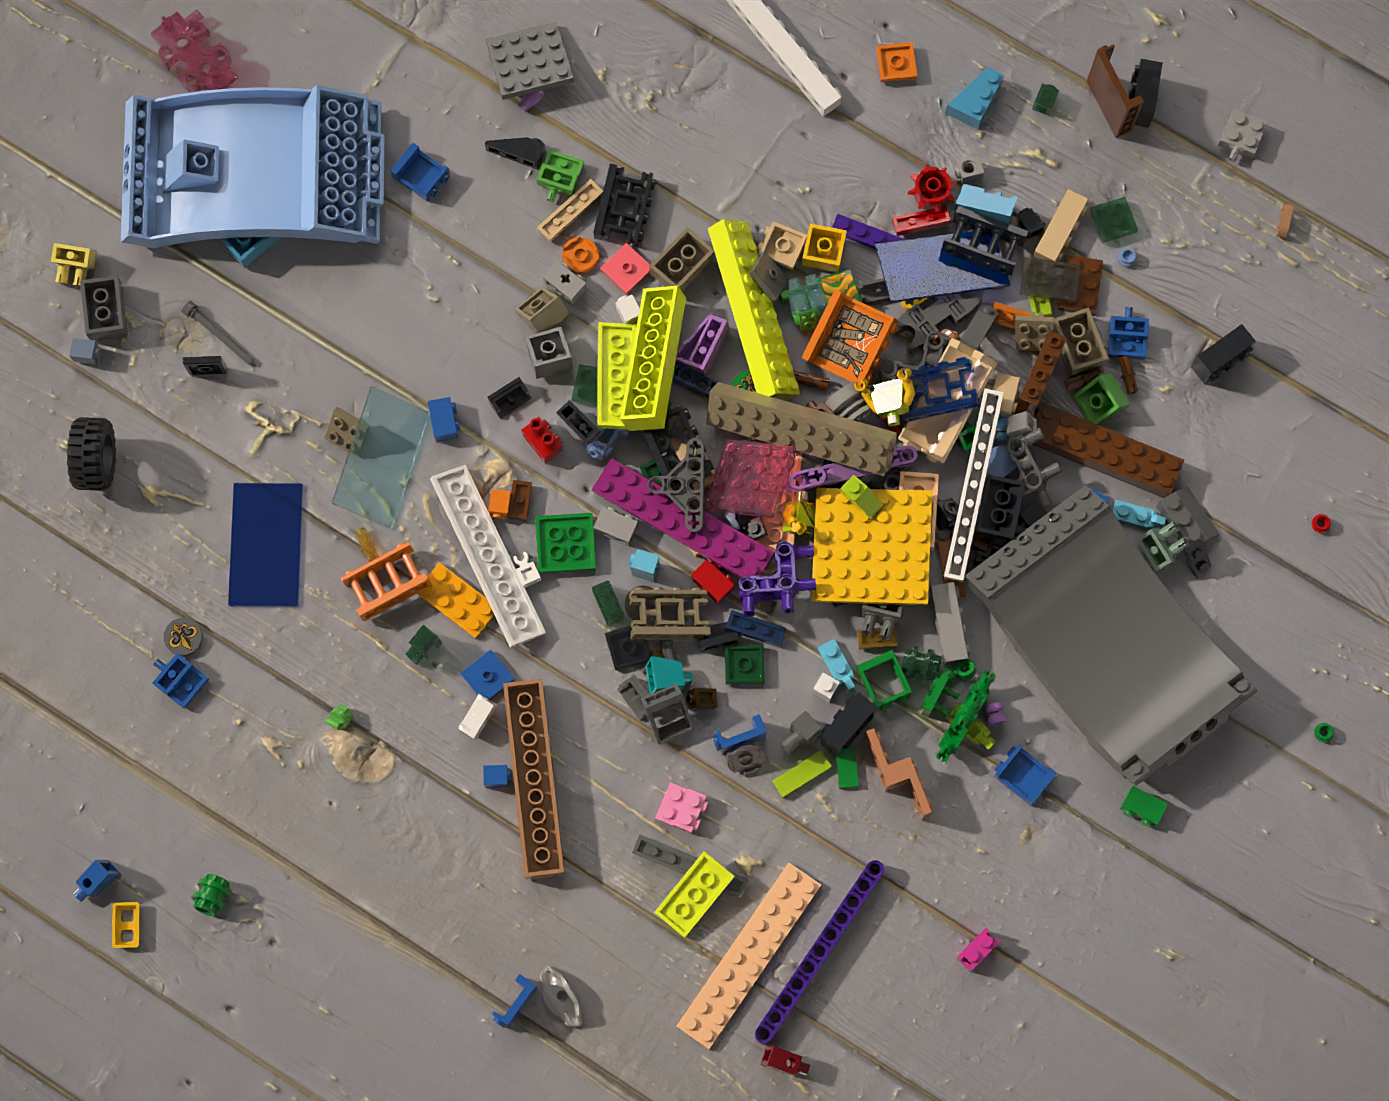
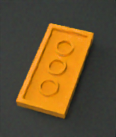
[417,562,495,639]

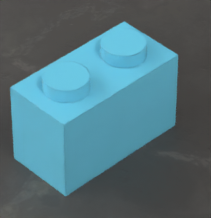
[629,549,660,582]

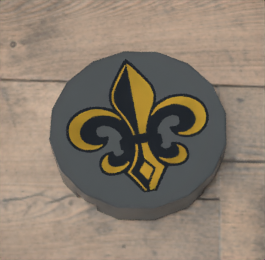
[164,618,203,656]

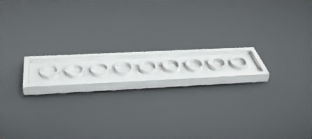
[430,465,546,648]

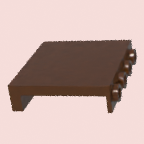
[1086,44,1144,138]
[1014,331,1067,416]

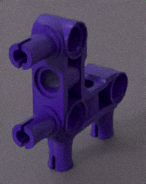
[739,541,816,617]

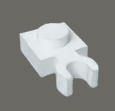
[514,552,541,588]

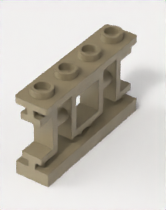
[629,587,711,640]

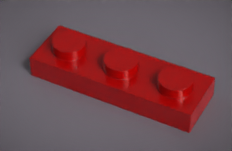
[892,206,951,236]

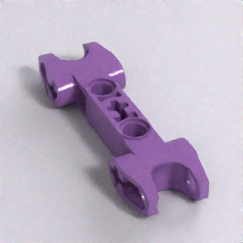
[783,446,918,494]

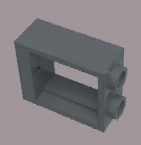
[640,684,695,744]

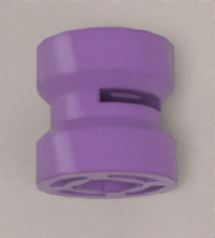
[983,702,1007,726]

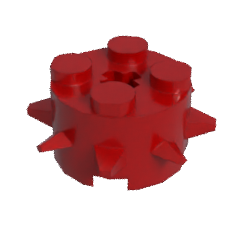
[907,164,958,212]

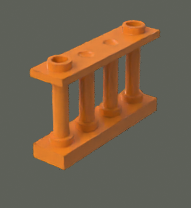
[341,541,432,622]

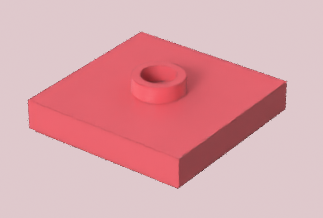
[600,243,650,295]

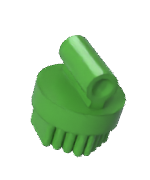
[325,704,354,730]

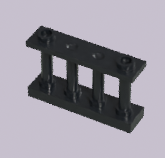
[941,206,1029,276]

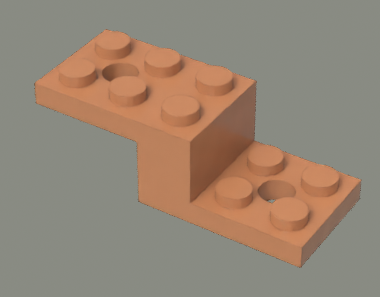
[864,728,933,820]

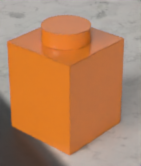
[488,489,511,520]

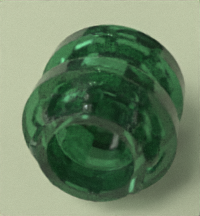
[901,646,942,683]

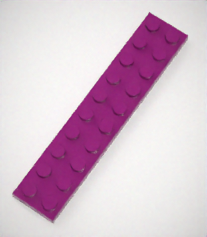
[591,458,775,578]

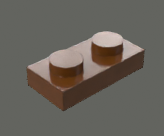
[508,480,532,521]

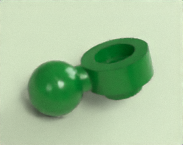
[941,659,977,683]

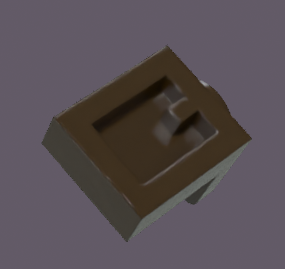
[686,688,717,710]

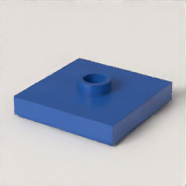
[460,649,515,700]

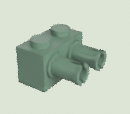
[1136,521,1190,572]

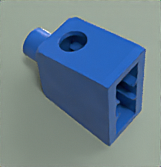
[73,860,121,902]

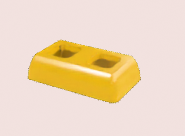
[112,902,140,948]

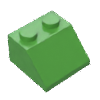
[1073,373,1130,425]

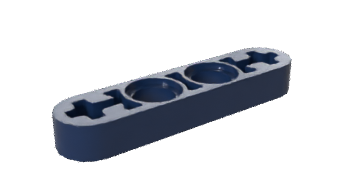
[672,362,718,399]

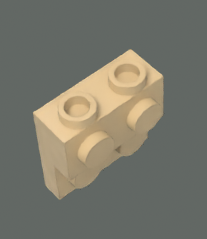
[757,221,807,270]

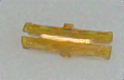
[354,527,379,562]

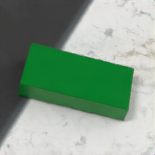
[836,748,859,789]

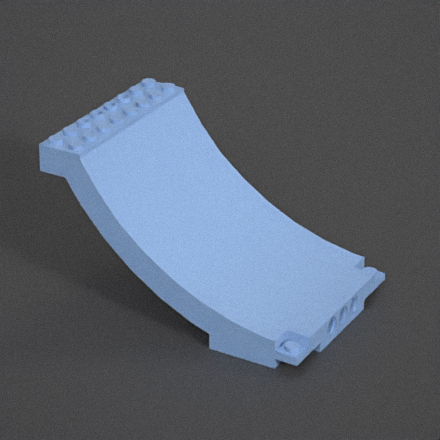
[121,85,385,248]

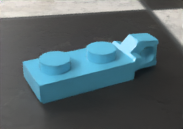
[1112,500,1166,529]
[817,639,855,692]

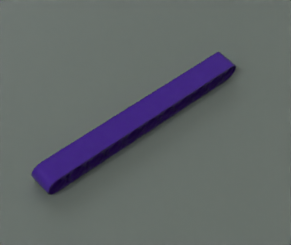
[755,860,884,1044]

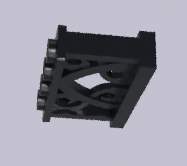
[642,405,714,491]

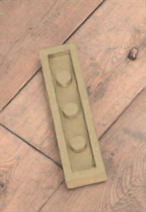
[537,179,603,242]

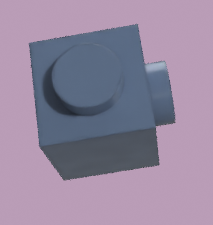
[69,338,101,365]

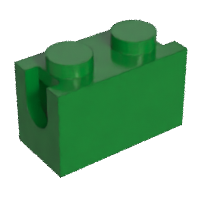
[1120,786,1168,828]

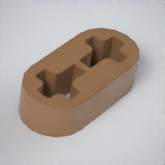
[1276,203,1294,238]

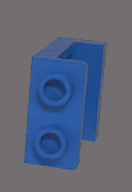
[390,142,450,202]
[713,714,767,755]
[994,744,1057,806]
[491,974,538,1028]

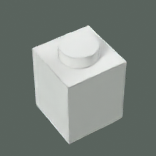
[615,295,640,324]
[1005,411,1036,442]
[812,673,840,703]

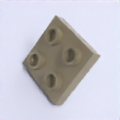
[1015,312,1054,351]
[325,407,370,457]

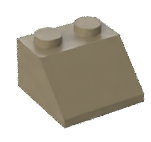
[514,286,569,333]

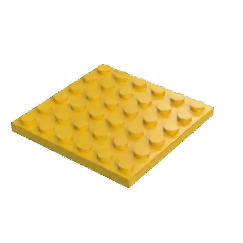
[811,488,932,605]

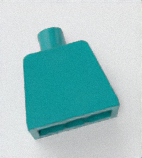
[645,656,693,694]

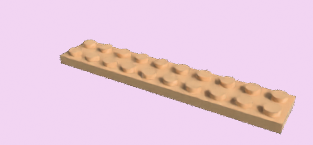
[676,863,821,1049]

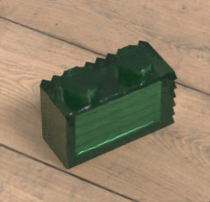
[592,580,624,626]

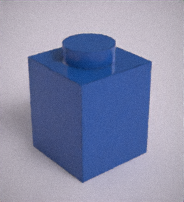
[483,765,512,788]

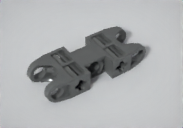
[895,277,982,353]

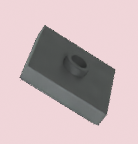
[750,251,788,301]

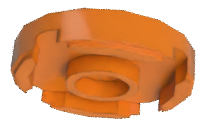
[562,237,599,274]

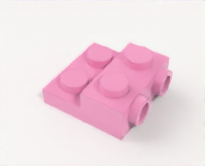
[655,782,708,834]

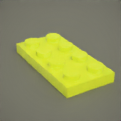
[654,851,735,938]

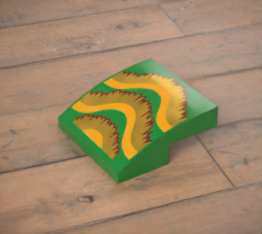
[814,269,861,311]

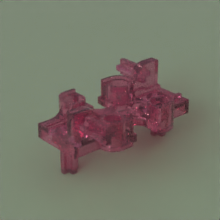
[150,9,238,93]

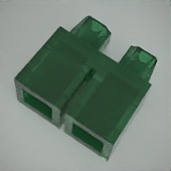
[405,625,442,665]

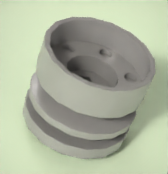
[825,382,873,423]

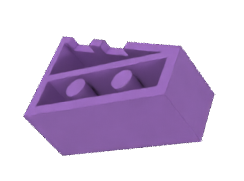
[675,314,730,377]

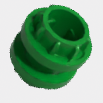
[191,874,231,916]

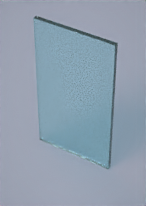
[332,386,430,529]

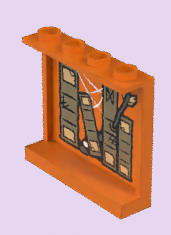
[802,290,899,387]

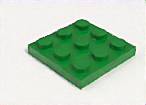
[535,513,596,574]

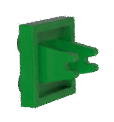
[920,673,960,717]

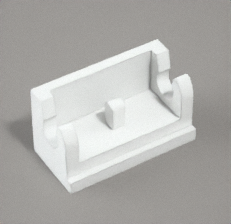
[458,694,497,739]

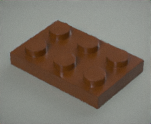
[1058,255,1103,315]

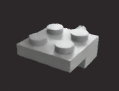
[1218,108,1268,162]

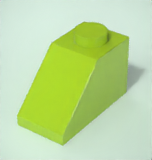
[840,475,883,519]

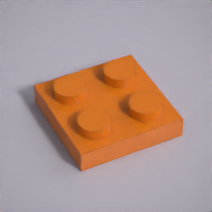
[876,42,917,83]

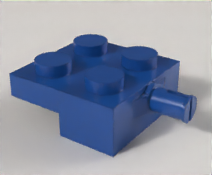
[1108,307,1149,359]
[152,653,209,709]

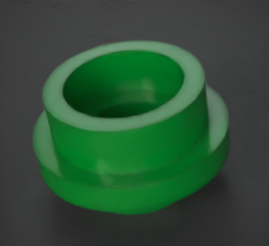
[1314,723,1334,742]

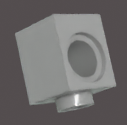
[954,156,984,185]

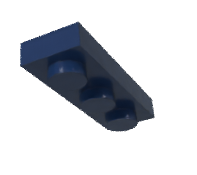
[725,610,786,647]

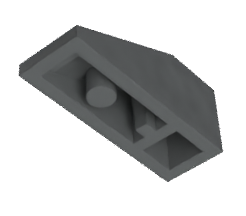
[960,304,999,350]

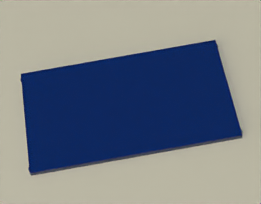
[875,231,1011,303]
[228,483,303,607]

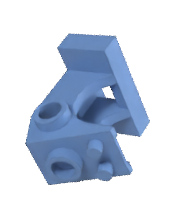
[585,413,632,461]

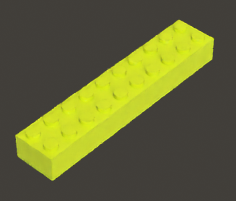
[708,219,800,401]

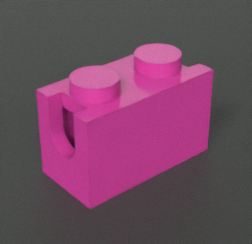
[956,928,1000,972]

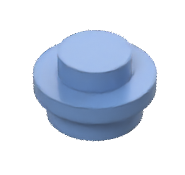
[1118,248,1137,267]

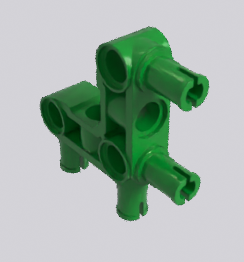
[936,670,996,762]

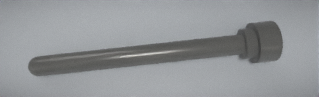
[181,301,254,365]

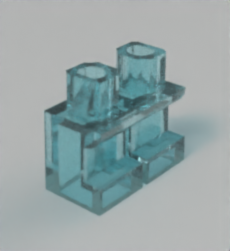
[788,274,828,316]

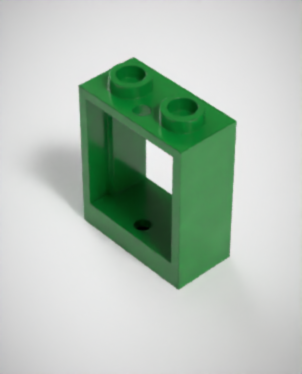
[856,650,912,711]

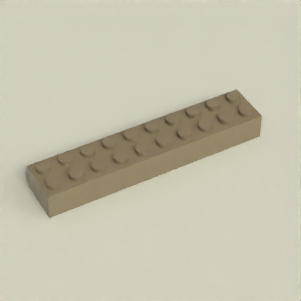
[706,382,897,476]

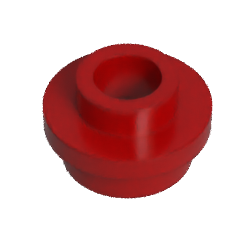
[1311,514,1331,533]

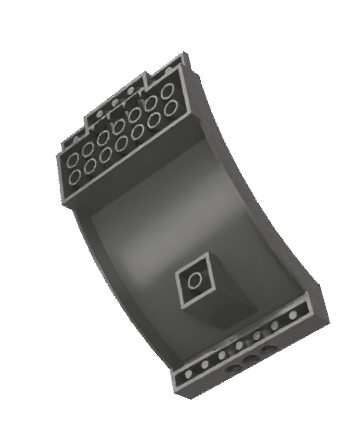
[965,485,1258,786]

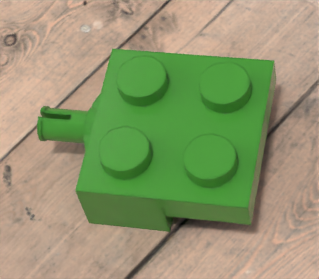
[537,149,584,202]

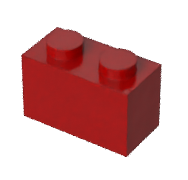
[691,559,735,605]

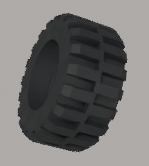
[67,417,116,491]

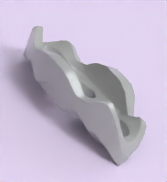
[539,966,583,1027]

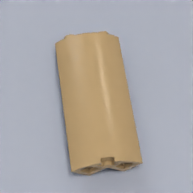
[898,338,998,463]

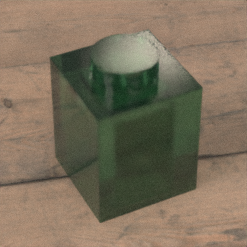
[1032,83,1059,116]

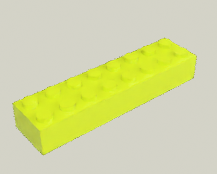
[620,286,686,431]

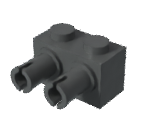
[860,604,905,641]
[781,711,821,756]

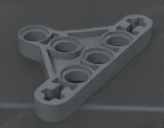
[648,438,705,533]

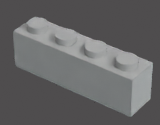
[929,582,970,663]

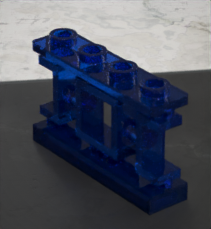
[895,357,981,422]

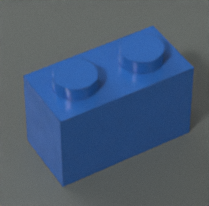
[428,397,461,442]

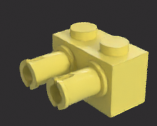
[51,243,97,286]

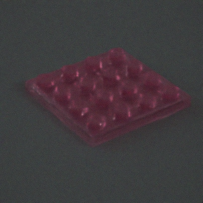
[704,439,797,518]

